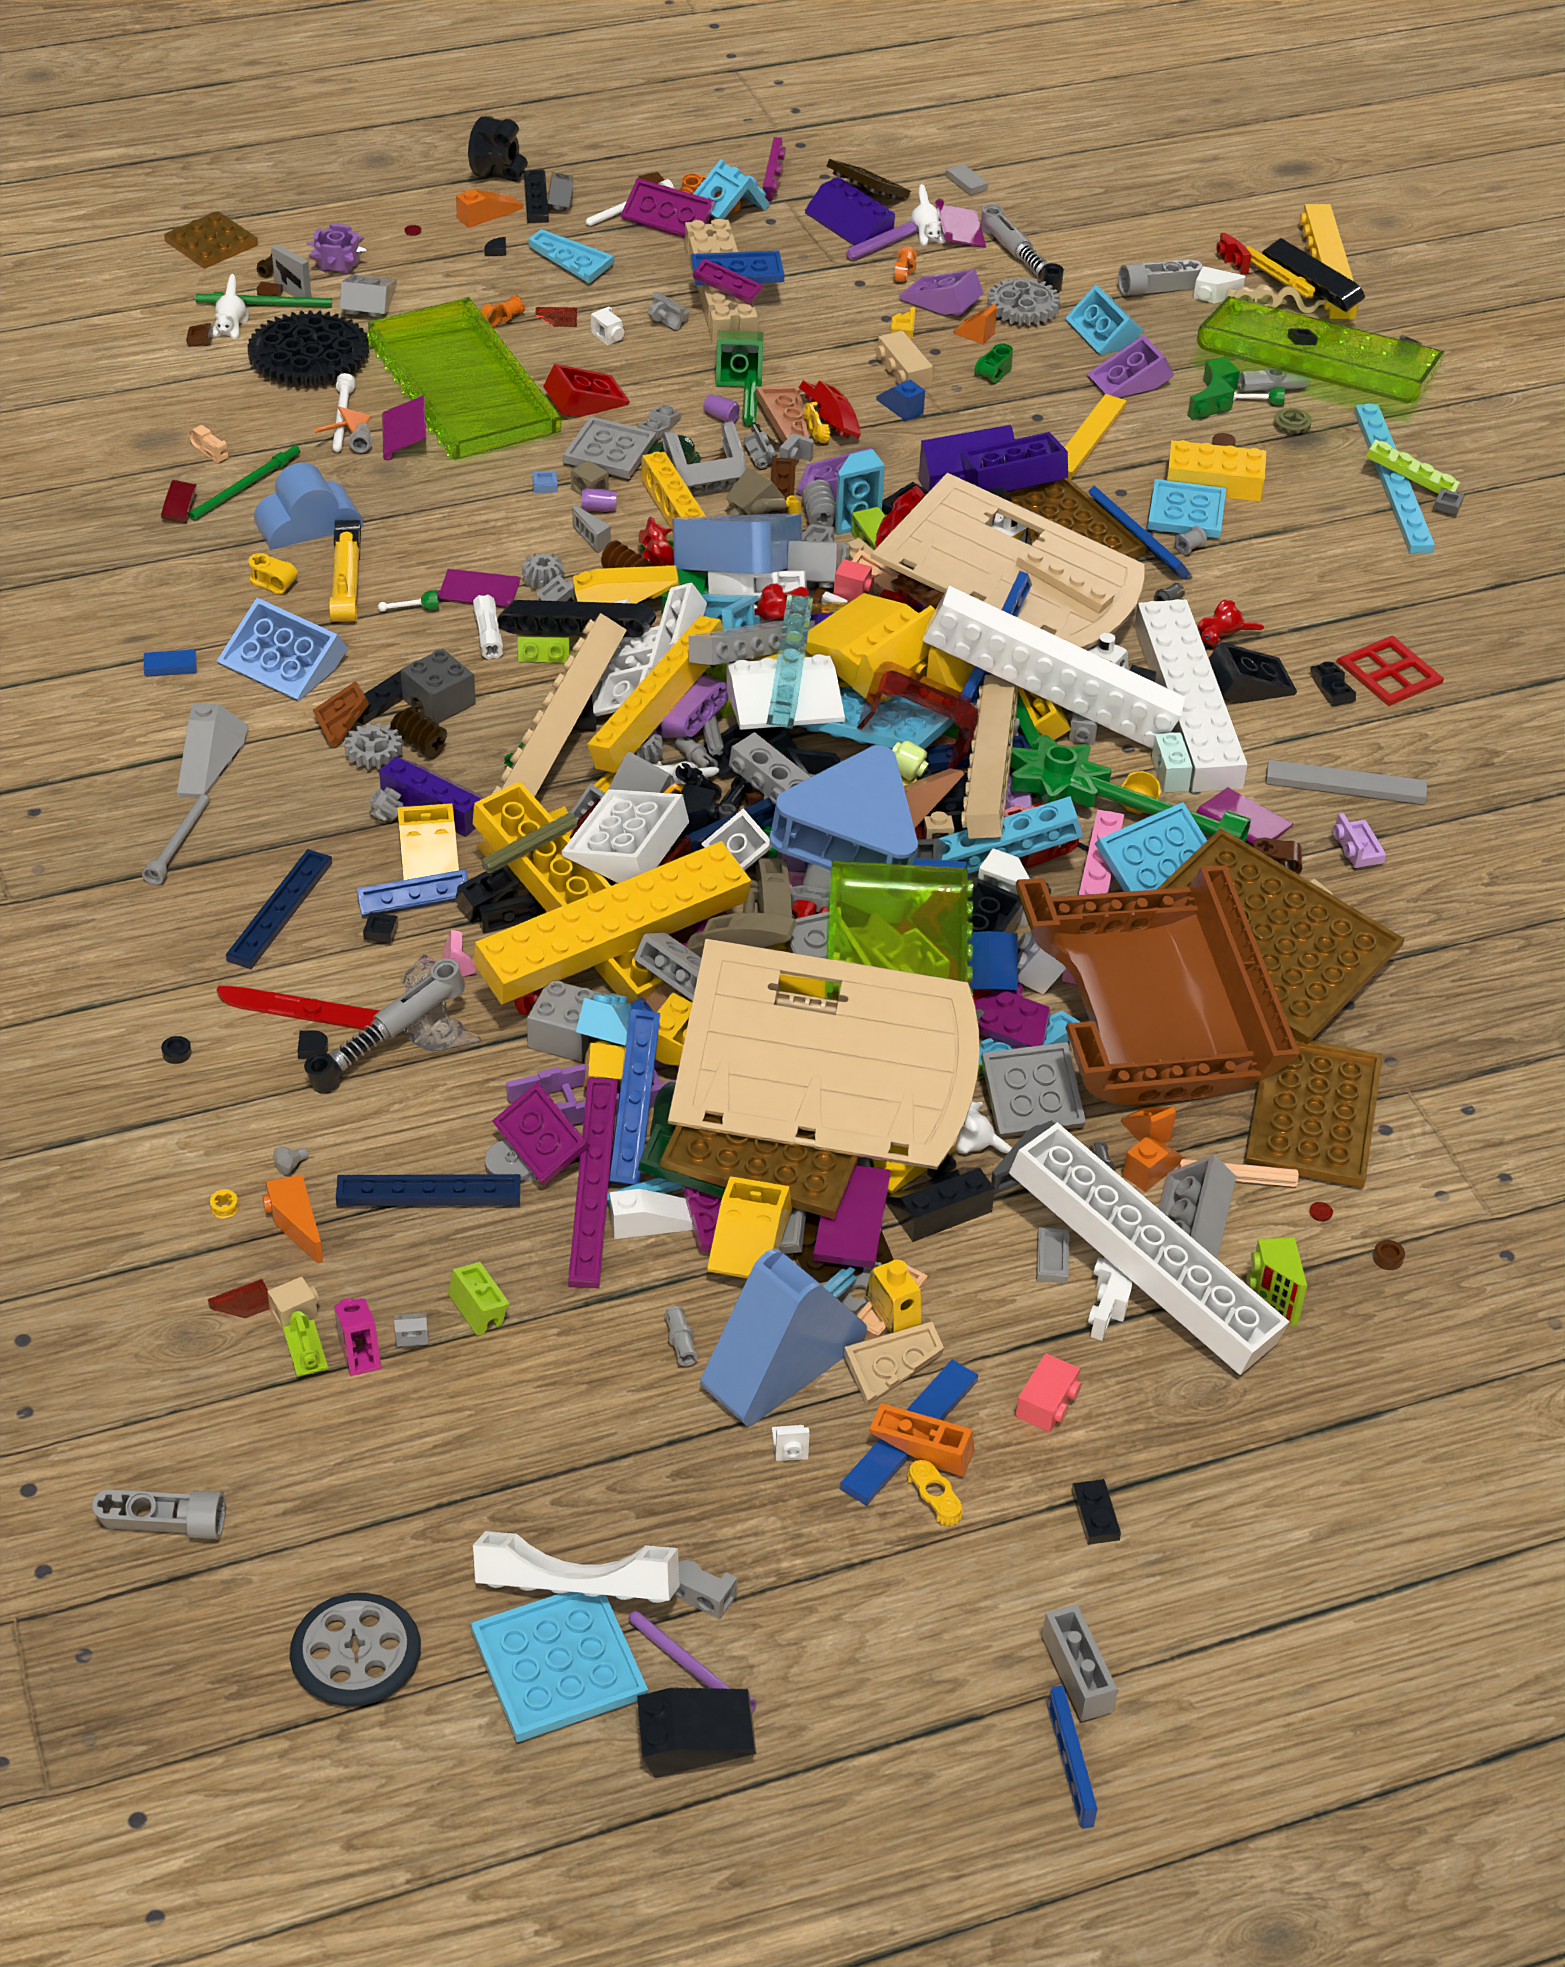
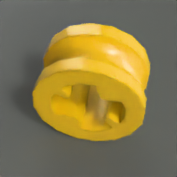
[210,1189,239,1219]

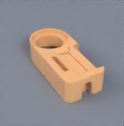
[189,425,228,463]

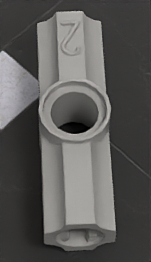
[1238,364,1310,394]

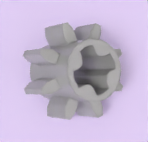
[369,787,403,821]

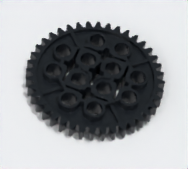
[247,310,369,388]

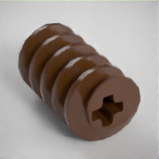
[601,540,655,568]

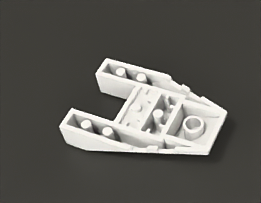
[592,583,707,717]

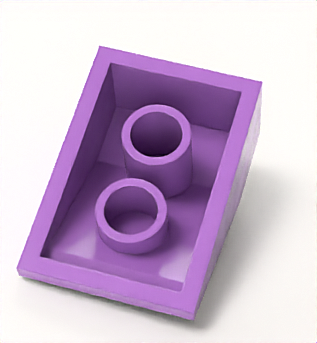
[899,269,983,316]
[1087,335,1174,397]
[797,447,872,500]

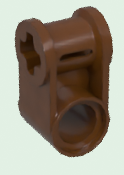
[1253,838,1302,874]

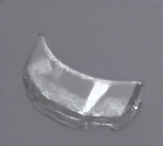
[402,954,482,1051]

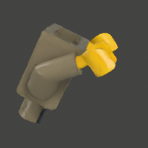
[726,468,801,516]

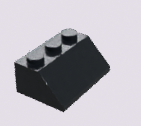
[939,877,1023,960]
[886,1167,995,1242]

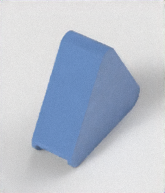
[672,513,802,574]
[769,745,918,892]
[700,1248,867,1426]

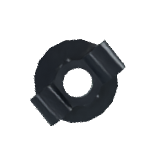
[468,116,528,182]

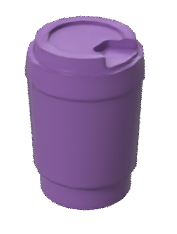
[703,394,740,422]
[581,488,616,512]

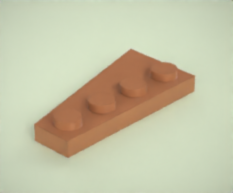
[755,386,809,443]

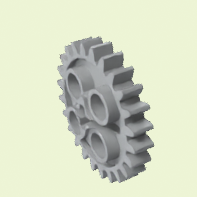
[987,277,1060,326]

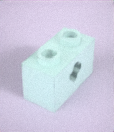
[1151,732,1193,793]

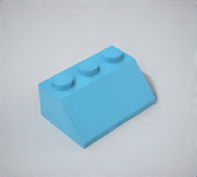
[1065,284,1144,355]
[835,449,885,535]
[576,993,632,1045]

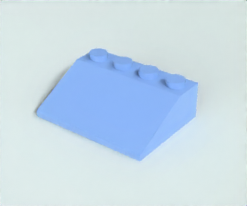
[217,598,348,701]

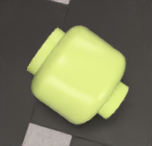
[892,740,929,780]

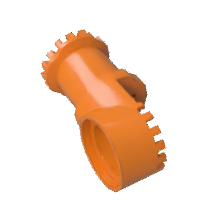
[894,246,917,282]
[479,295,526,327]

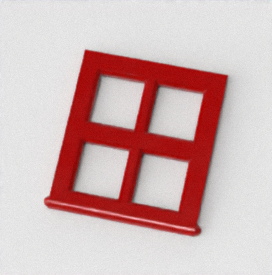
[1336,635,1444,707]

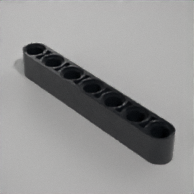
[1262,238,1365,312]
[497,600,656,638]

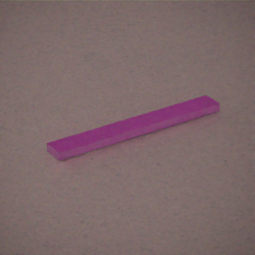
[568,1078,618,1289]

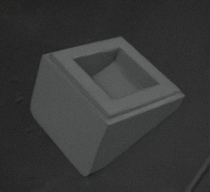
[915,839,945,860]

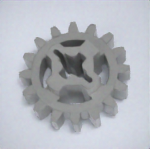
[345,723,402,770]

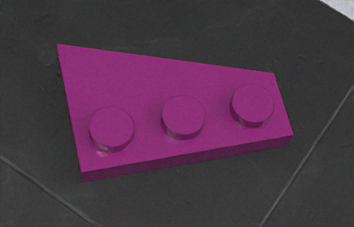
[763,137,786,201]
[682,1185,722,1253]

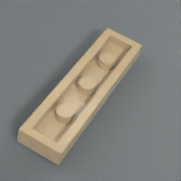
[1016,546,1115,613]

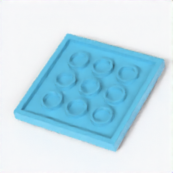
[1095,802,1207,892]
[470,1592,648,1742]

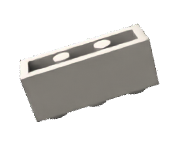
[1042,1604,1118,1721]

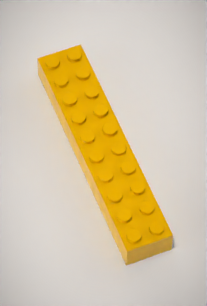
[473,781,667,1003]
[473,841,751,1005]

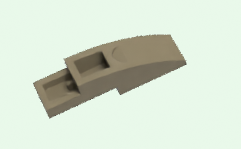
[754,857,792,918]
[686,912,797,958]

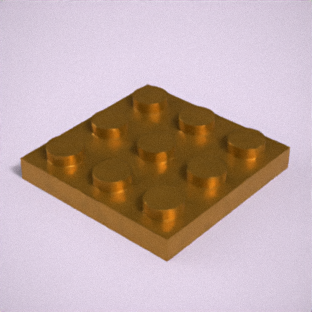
[164,211,258,269]

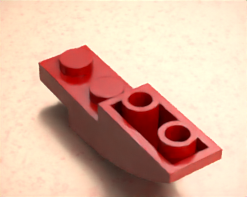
[799,380,861,439]

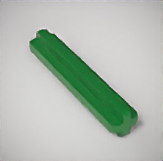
[742,378,758,427]

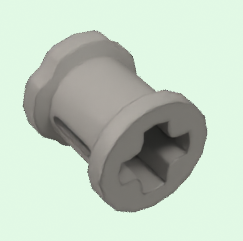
[1174,526,1207,555]

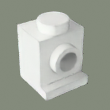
[591,306,624,345]

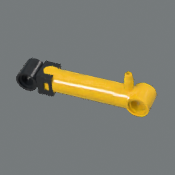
[330,520,361,622]

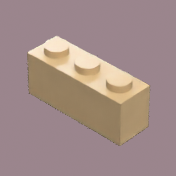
[876,331,933,388]

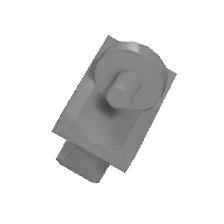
[648,292,690,330]

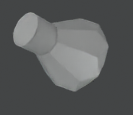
[273,1147,308,1175]

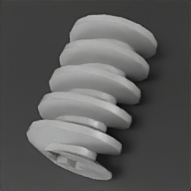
[801,480,836,527]

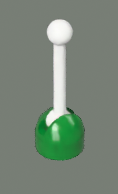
[1233,387,1285,406]
[378,590,439,612]

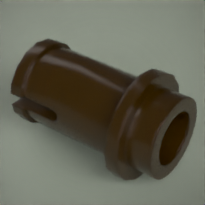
[256,254,274,277]

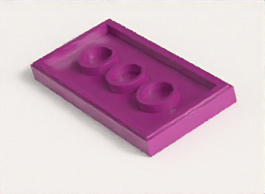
[621,178,716,238]
[813,1165,891,1269]

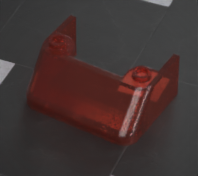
[857,661,979,769]

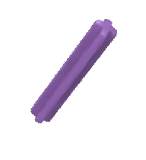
[846,221,917,261]

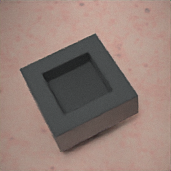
[1434,489,1464,515]

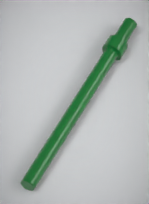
[196,292,332,307]
[189,445,301,521]

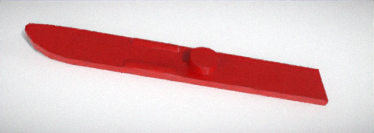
[217,986,380,1030]

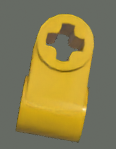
[248,553,298,594]

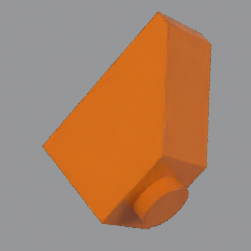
[1123,1137,1184,1192]

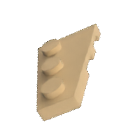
[843,1322,944,1407]

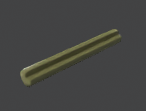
[482,813,578,873]

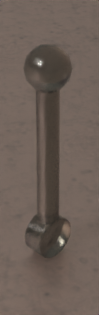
[751,424,782,452]

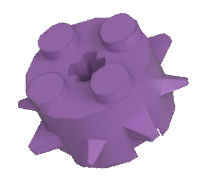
[307,224,367,273]

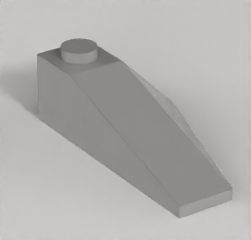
[177,703,249,798]

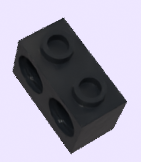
[455,865,520,922]

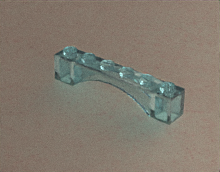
[766,594,813,729]

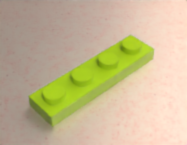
[1366,439,1460,494]

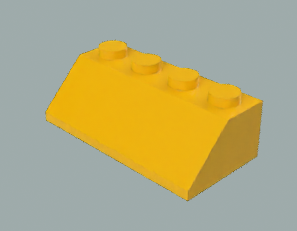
[853,605,935,707]

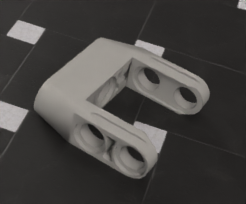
[662,421,747,496]

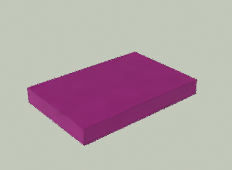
[492,1082,590,1185]

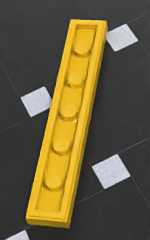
[1064,394,1127,479]

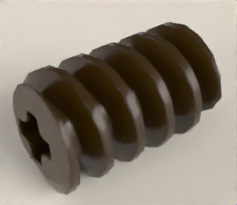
[390,707,447,759]

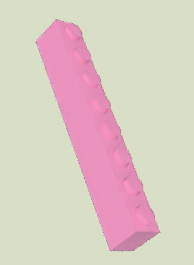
[1062,810,1124,984]

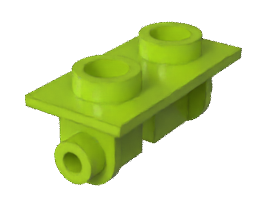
[518,637,570,663]
[283,1311,328,1377]

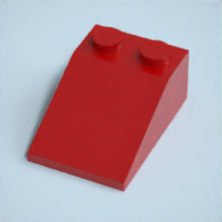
[543,363,630,417]

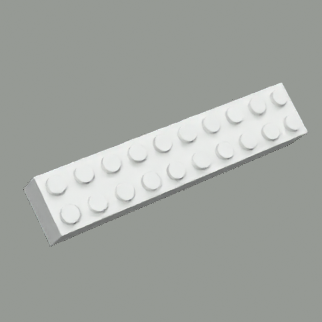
[922,586,1185,749]
[1134,599,1247,792]
[1009,1122,1289,1375]

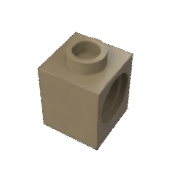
[571,460,609,496]

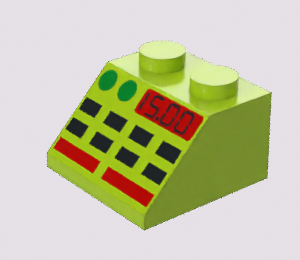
[1246,1237,1307,1326]

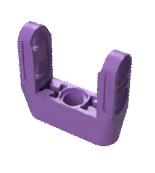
[655,673,729,738]

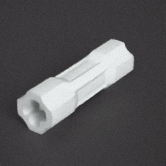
[473,595,503,660]

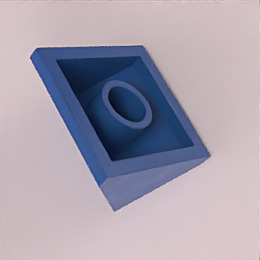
[960,931,1018,990]

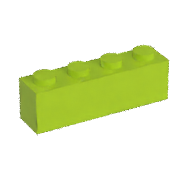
[851,507,914,574]

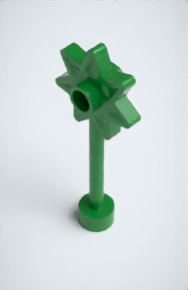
[1010,735,1251,842]

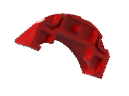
[875,485,926,548]

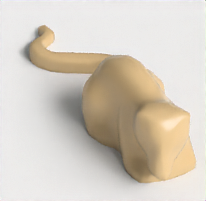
[1225,284,1325,313]

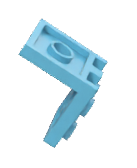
[693,159,770,220]
[702,594,760,630]

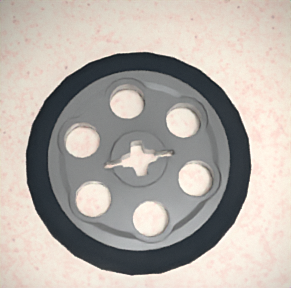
[289,1592,421,1706]

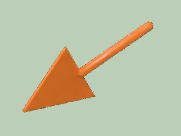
[314,407,371,433]

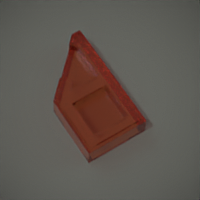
[535,307,577,327]
[208,1279,270,1318]

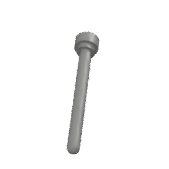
[142,794,209,885]

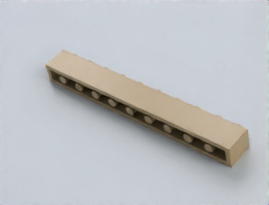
[490,613,627,797]
[962,675,1018,839]

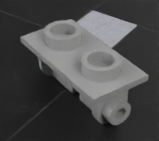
[744,424,777,469]

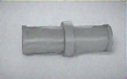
[675,737,718,768]
[664,1306,698,1366]

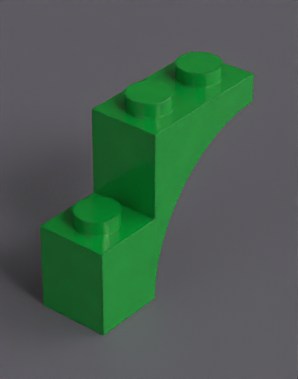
[1187,356,1240,420]

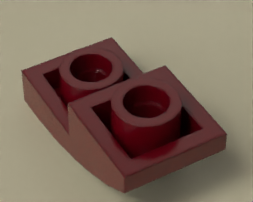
[161,480,197,523]

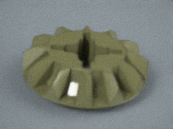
[1274,408,1312,434]

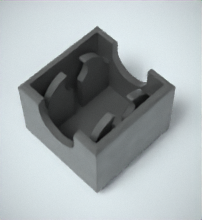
[401,648,476,723]

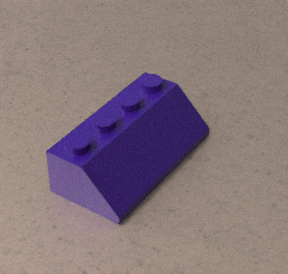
[805,177,895,246]
[918,425,1015,491]
[960,432,1068,492]
[379,756,486,837]

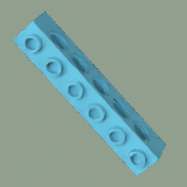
[924,796,1083,887]

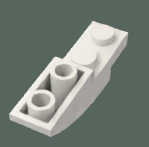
[708,570,807,598]
[1088,1257,1132,1341]

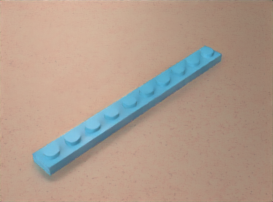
[1354,403,1435,554]

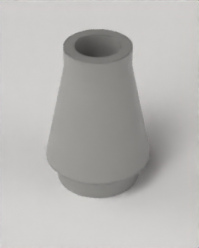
[349,423,372,453]

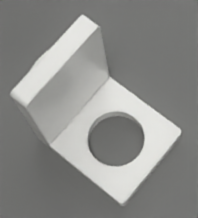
[772,1425,810,1461]

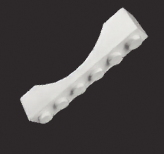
[473,1531,680,1603]

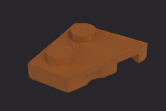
[313,681,369,748]

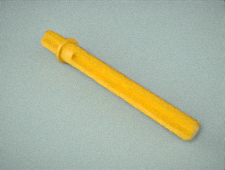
[1244,245,1315,298]

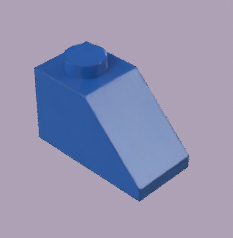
[876,380,925,421]

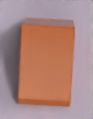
[953,303,997,345]
[1121,1106,1176,1143]

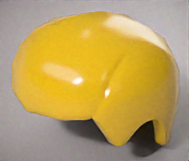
[1121,771,1161,815]

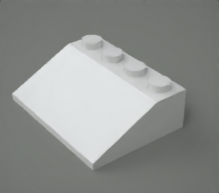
[726,654,845,730]
[562,789,689,883]

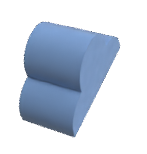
[254,462,364,550]

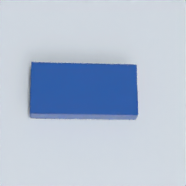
[144,649,197,676]

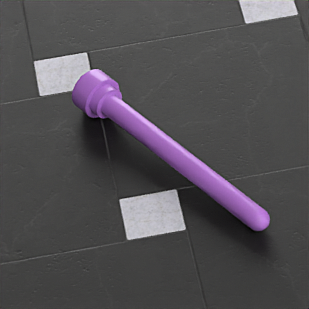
[629,1611,757,1713]

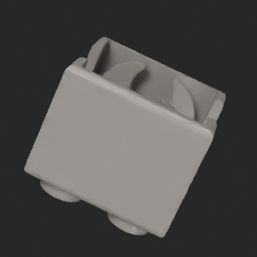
[787,541,850,588]
[527,981,603,1062]

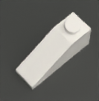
[609,1189,694,1239]

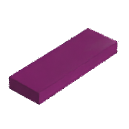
[693,258,763,305]

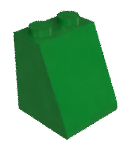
[716,330,763,387]

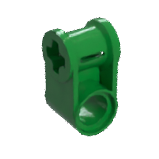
[974,343,1013,384]

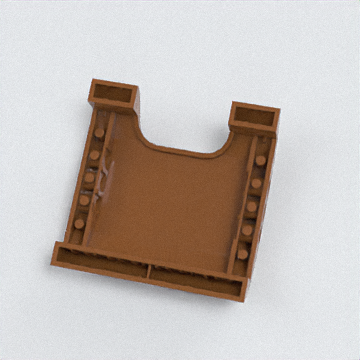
[1016,865,1300,1105]

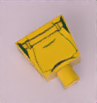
[865,1259,921,1333]

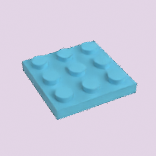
[1147,479,1226,538]

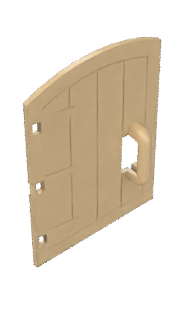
[870,473,1144,650]
[668,939,979,1170]

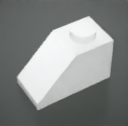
[1193,266,1246,303]

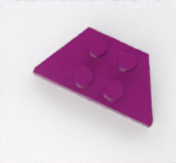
[974,990,1051,1049]

